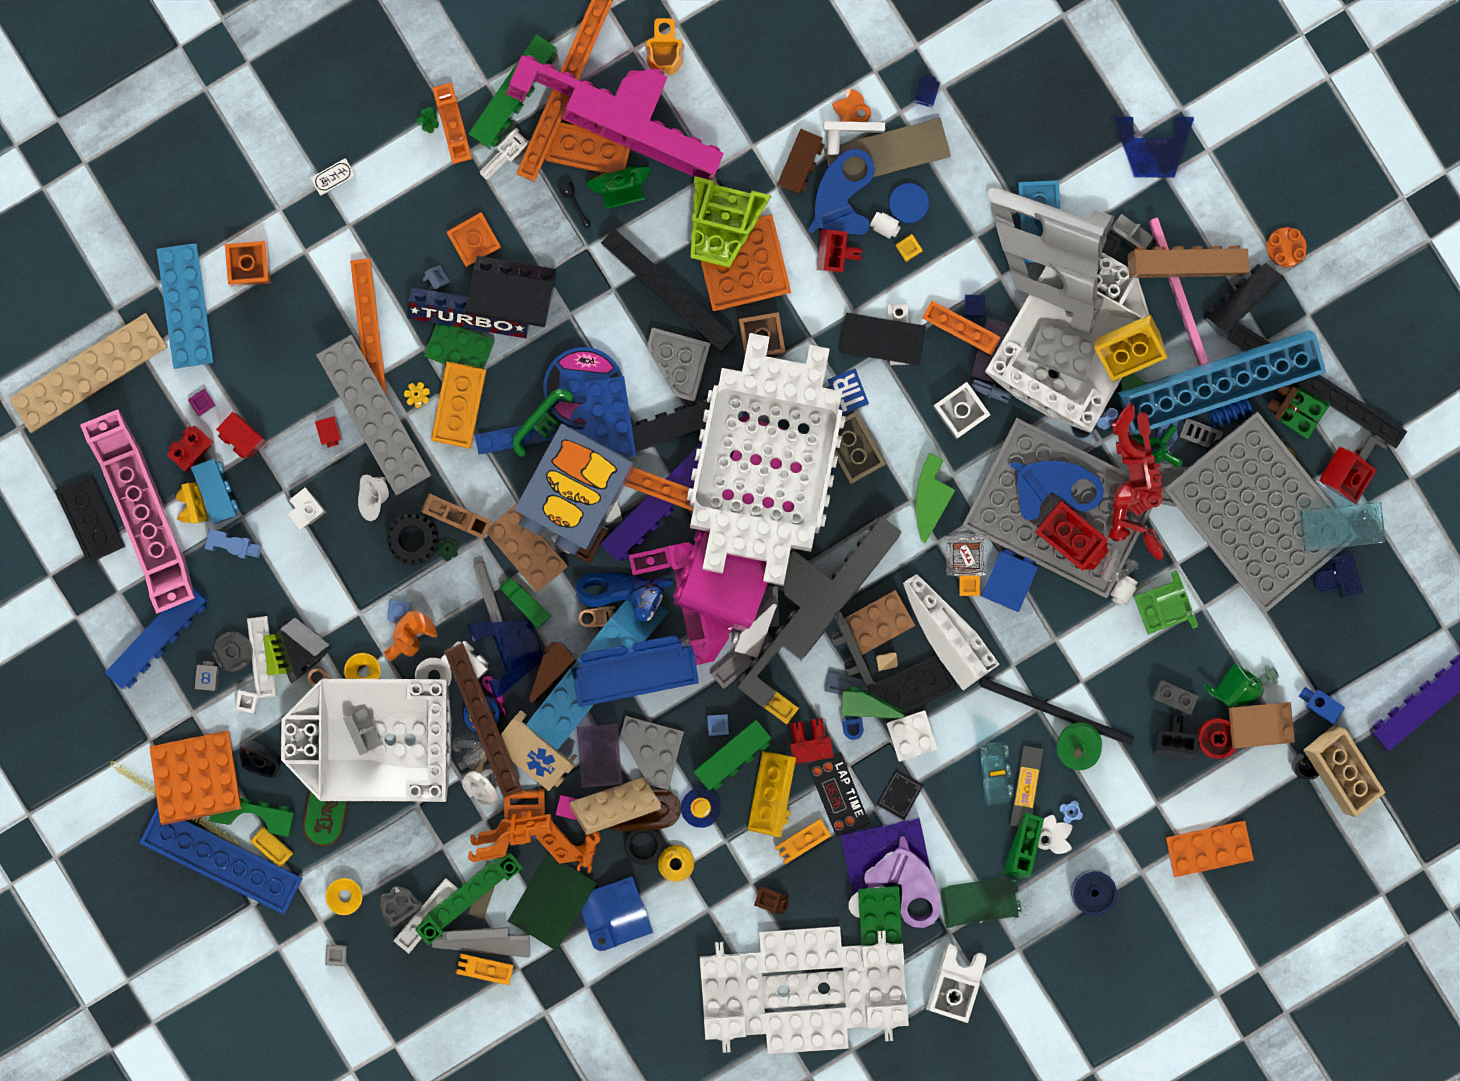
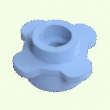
[1060,801,1083,823]

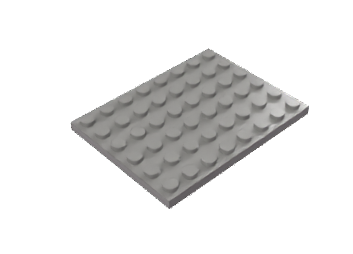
[1163,411,1358,614]
[962,418,1153,598]

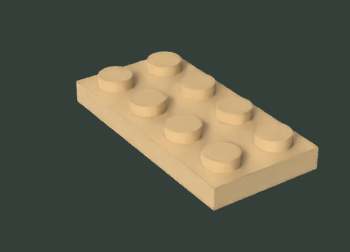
[570,777,661,835]

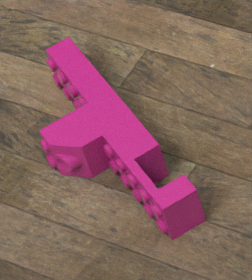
[505,55,724,180]

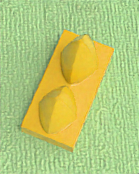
[175,482,208,524]

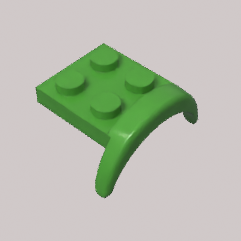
[1134,571,1198,634]

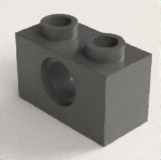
[1151,680,1199,715]

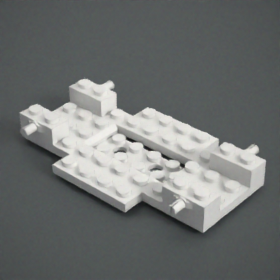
[700,926,909,1054]

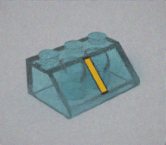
[978,741,1013,805]

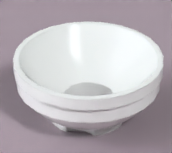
[415,658,452,687]

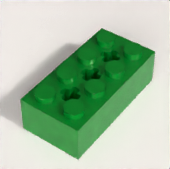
[694,719,772,791]

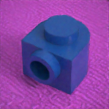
[842,716,864,740]

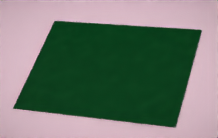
[508,853,597,951]

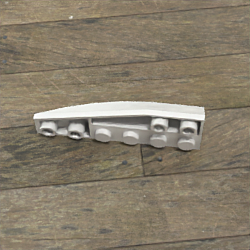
[903,574,1000,690]

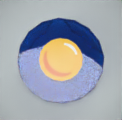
[681,788,721,828]

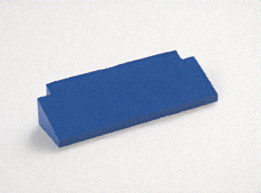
[571,636,699,707]

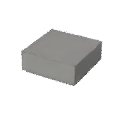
[325,944,347,966]

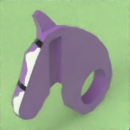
[864,836,940,928]

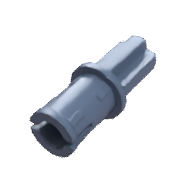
[971,379,1011,404]

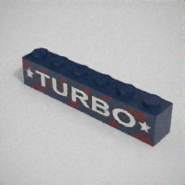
[407,287,530,339]

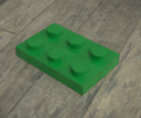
[424,324,495,369]
[858,886,902,945]

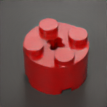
[1196,718,1237,759]

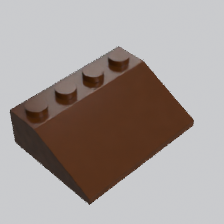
[529,642,578,703]

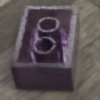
[577,723,623,788]

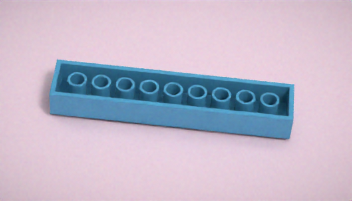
[1118,330,1326,435]

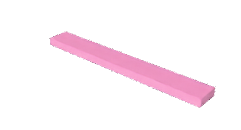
[1148,217,1209,366]

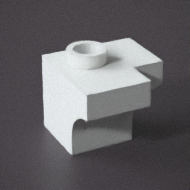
[288,488,326,530]

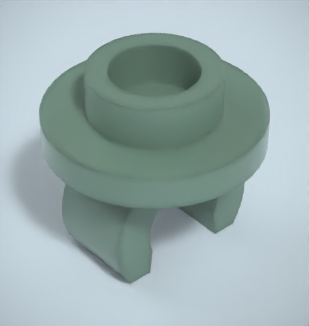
[1258,665,1279,685]

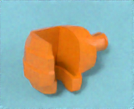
[384,611,438,661]

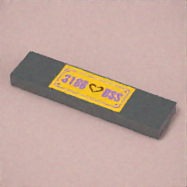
[1010,745,1044,827]

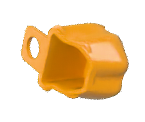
[645,18,685,76]

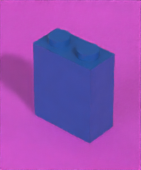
[981,549,1038,612]

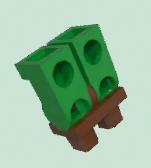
[1267,384,1330,439]

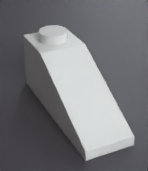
[732,596,777,657]

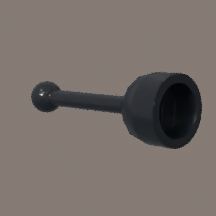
[557,182,590,228]

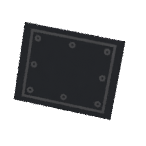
[876,769,924,820]

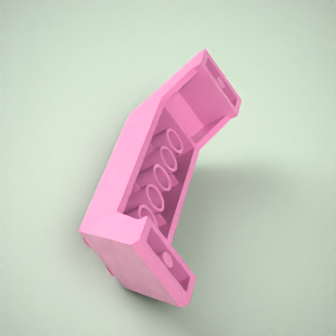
[80,409,195,614]

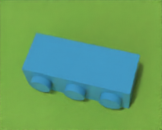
[191,459,239,524]

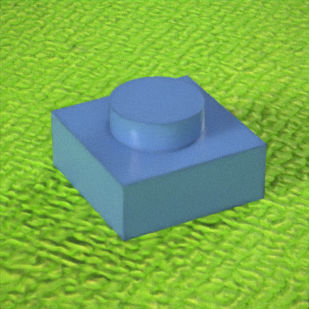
[388,600,411,622]
[707,714,729,736]

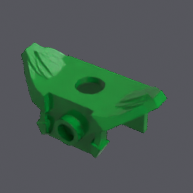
[586,165,651,209]

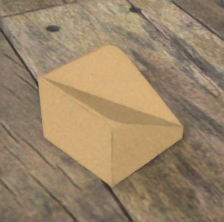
[875,652,898,671]

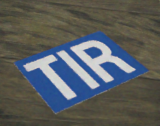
[827,369,869,414]

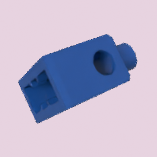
[1298,687,1345,726]

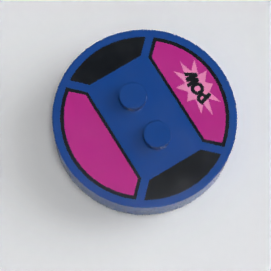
[543,347,622,429]

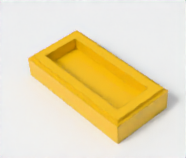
[250,826,294,867]

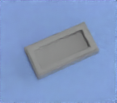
[711,652,753,689]

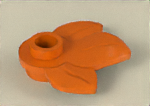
[832,89,871,122]

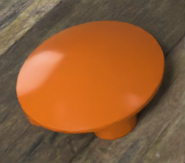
[1267,227,1307,267]

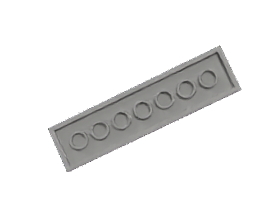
[316,335,431,495]

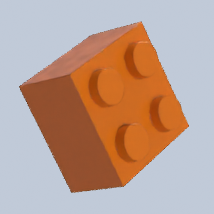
[225,241,271,287]

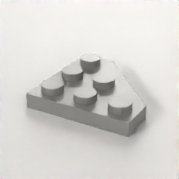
[647,328,711,402]
[620,716,684,790]

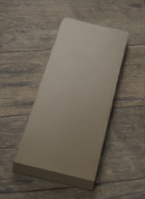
[824,117,951,181]

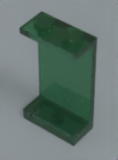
[939,876,1022,928]

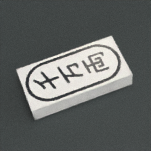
[311,158,356,196]

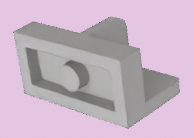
[1110,214,1154,249]
[343,709,381,755]

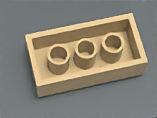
[1304,725,1386,817]

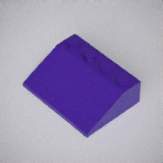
[840,817,931,894]

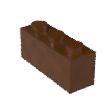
[777,129,825,196]

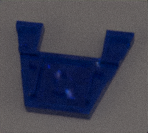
[1114,117,1194,178]
[467,621,543,698]

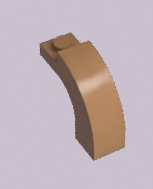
[421,493,492,539]

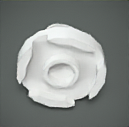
[462,768,498,808]

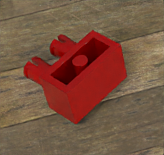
[167,425,215,472]
[790,718,834,764]

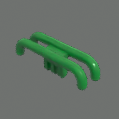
[512,389,573,457]

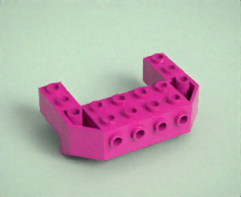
[629,542,733,665]

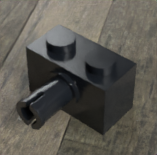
[1152,715,1199,760]

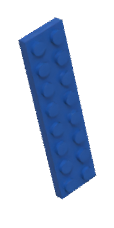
[140,807,303,915]

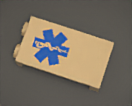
[500,710,577,791]

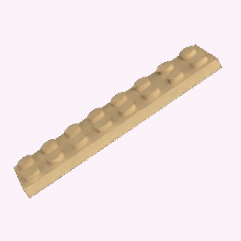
[9,313,168,433]

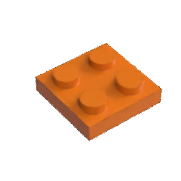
[447,212,501,268]

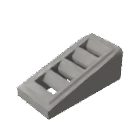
[1178,418,1223,448]

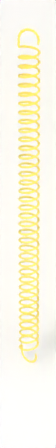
[110,761,239,846]

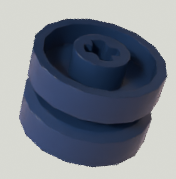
[1070,870,1118,916]

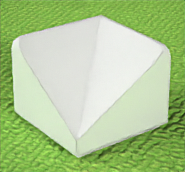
[234,690,259,714]

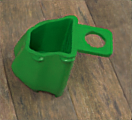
[1203,663,1264,707]

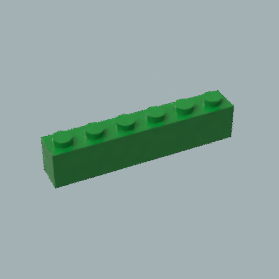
[469,34,558,150]

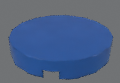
[889,183,929,224]

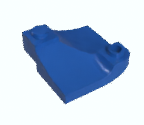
[581,876,653,951]

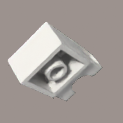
[926,943,986,1023]

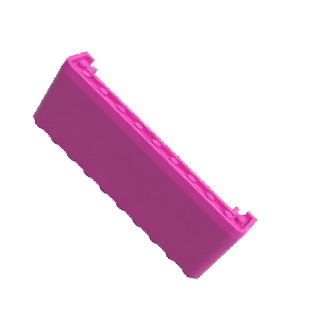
[673,415,802,631]

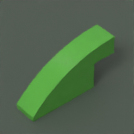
[915,453,955,544]

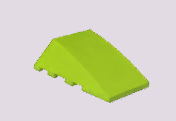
[691,176,772,268]

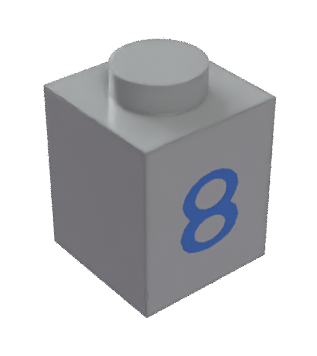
[195,661,220,691]

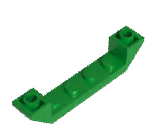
[415,852,523,946]

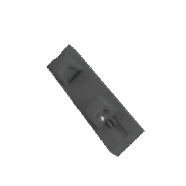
[830,612,873,685]

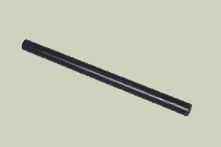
[980,678,1134,746]

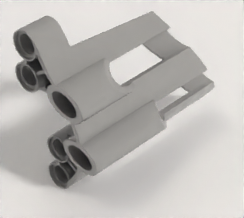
[987,187,1114,334]

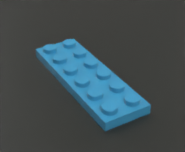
[157,243,214,369]

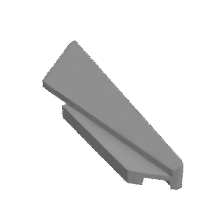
[432,927,530,958]

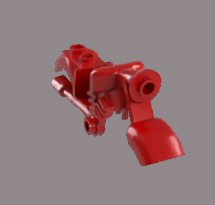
[1108,402,1163,561]

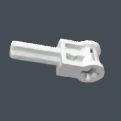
[480,128,530,180]

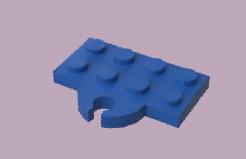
[570,376,637,458]

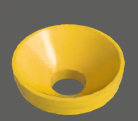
[344,653,381,679]
[658,845,694,882]
[325,878,363,915]

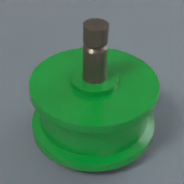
[1057,722,1102,770]

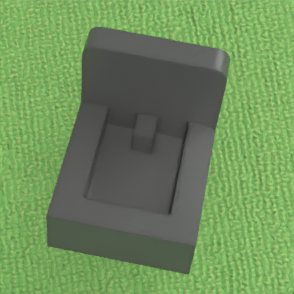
[1355,435,1388,460]

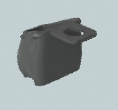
[380,886,422,927]

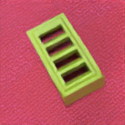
[263,634,287,676]

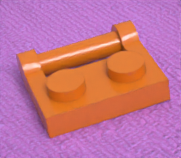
[504,788,545,820]

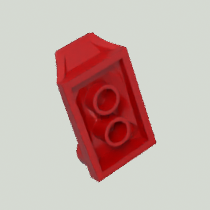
[1035,501,1109,571]

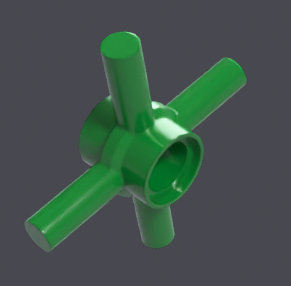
[1131,424,1183,468]

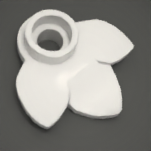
[1038,815,1072,854]

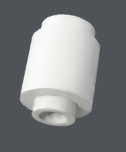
[870,212,901,239]
[1110,575,1138,606]

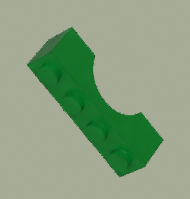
[209,798,296,837]

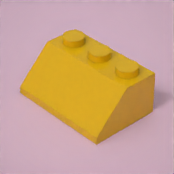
[1094,315,1167,382]

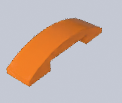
[432,82,472,165]

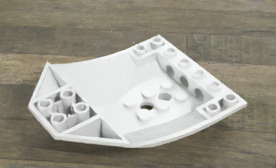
[985,252,1149,433]
[281,679,452,802]

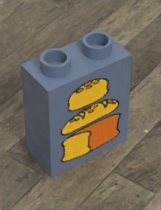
[514,424,637,555]

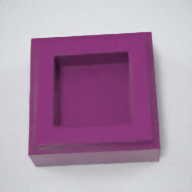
[188,389,216,417]

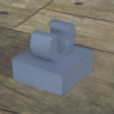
[422,265,450,290]

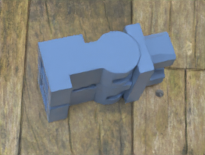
[205,529,262,559]

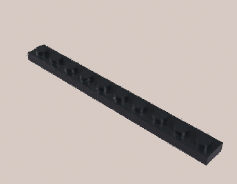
[1226,322,1408,449]

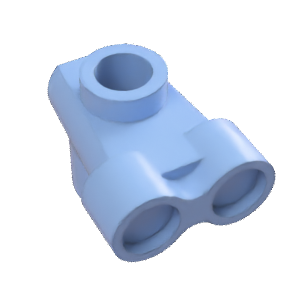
[1096,407,1118,430]

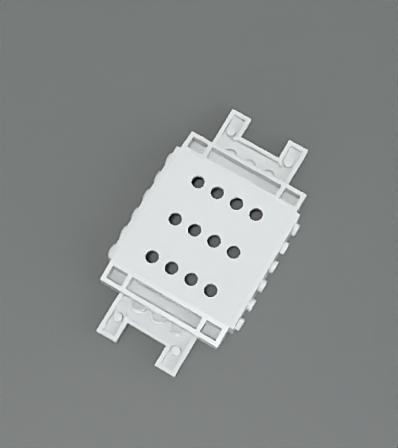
[687,333,845,586]

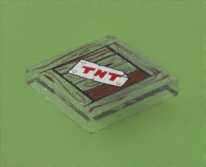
[946,534,987,575]

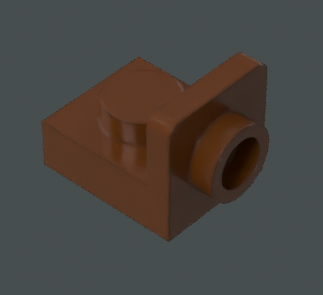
[754,886,789,914]

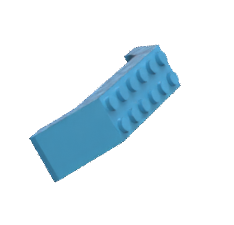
[526,599,668,750]

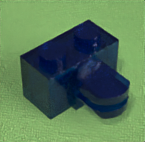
[1313,553,1363,598]

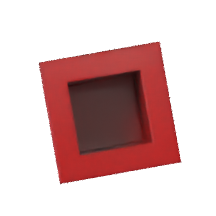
[315,416,343,448]

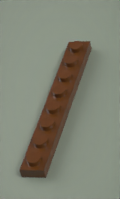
[444,643,522,798]

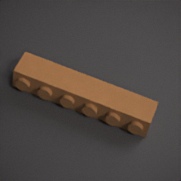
[1127,245,1250,278]

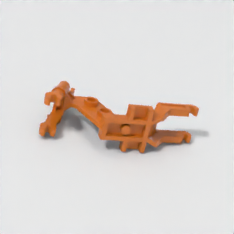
[468,811,601,873]

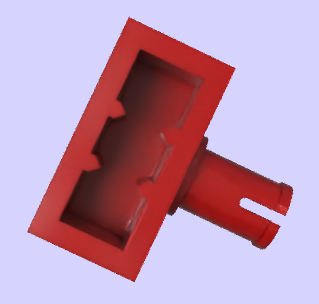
[817,230,862,272]

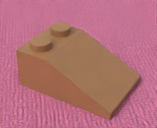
[1229,702,1295,748]

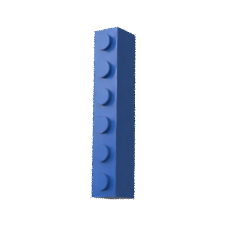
[105,586,208,689]

